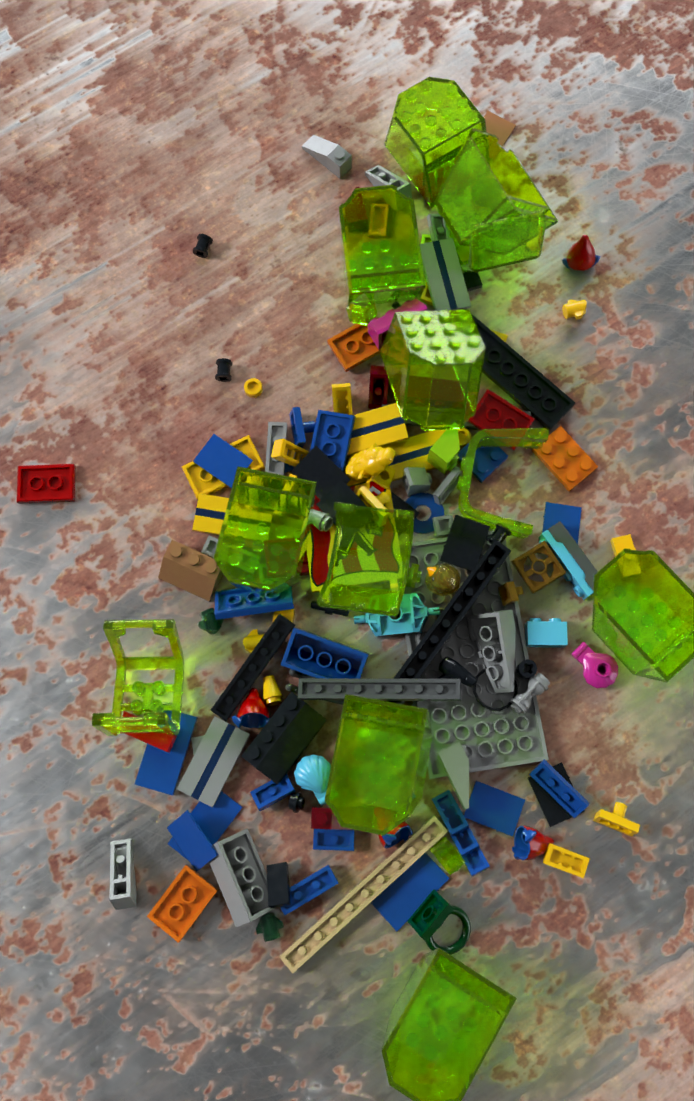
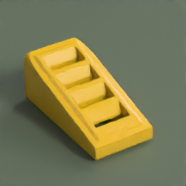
[271,439,309,467]

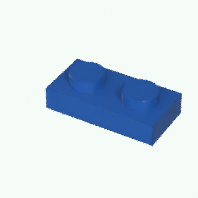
[250,774,296,811]
[313,829,355,851]

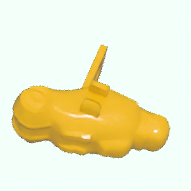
[345,443,396,489]

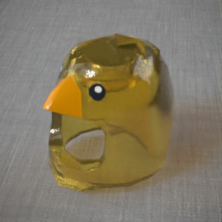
[425,563,461,596]

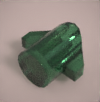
[197,608,224,635]
[256,912,284,942]

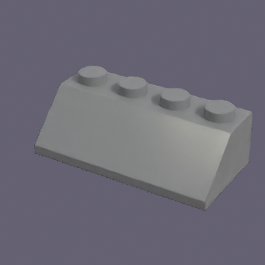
[209,828,275,927]

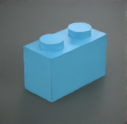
[524,618,568,648]

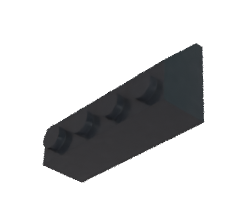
[241,692,327,785]

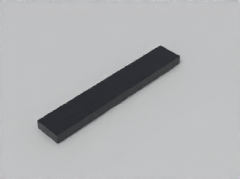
[211,614,295,722]

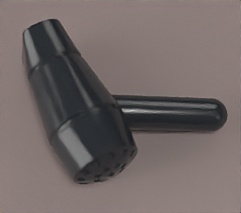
[436,656,476,687]

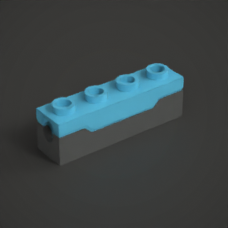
[539,521,607,600]

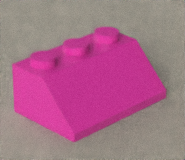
[367,298,428,350]

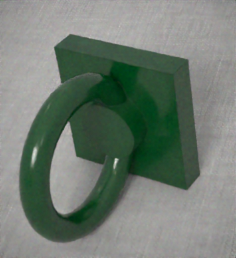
[407,889,471,955]

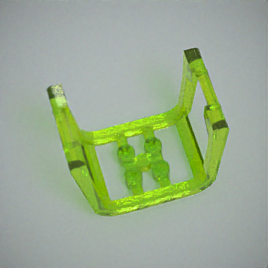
[457,428,549,539]
[92,619,184,736]

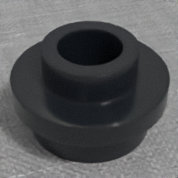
[289,792,305,813]

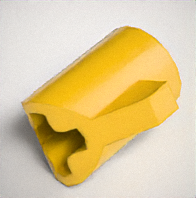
[562,299,587,320]
[243,629,264,653]

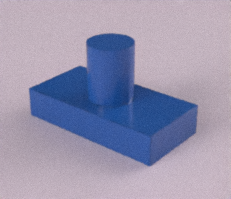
[289,407,315,448]

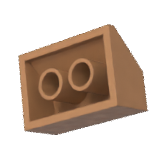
[158,540,227,602]

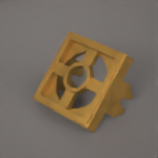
[511,541,566,594]

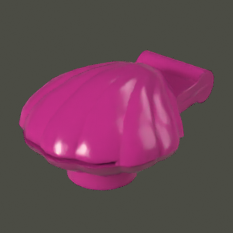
[571,642,619,688]

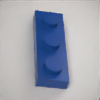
[529,759,589,818]
[280,864,339,915]

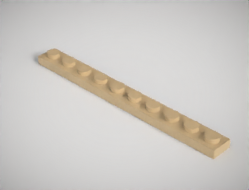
[279,815,448,974]

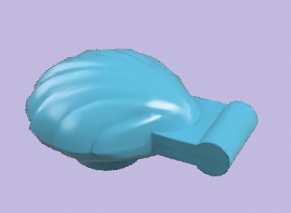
[294,754,337,807]

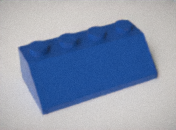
[281,627,370,679]

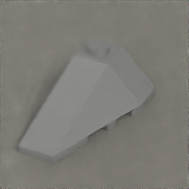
[467,609,516,693]

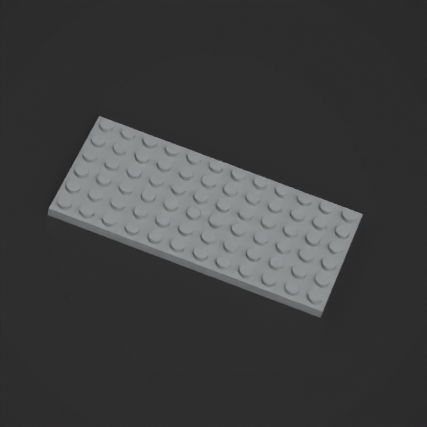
[397,530,549,779]

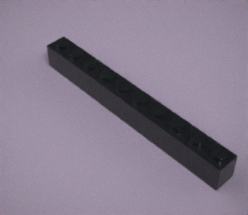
[380,539,511,712]

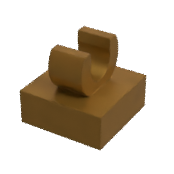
[498,581,524,606]

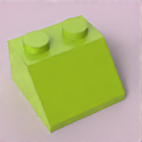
[427,421,460,475]

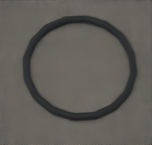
[473,668,518,711]

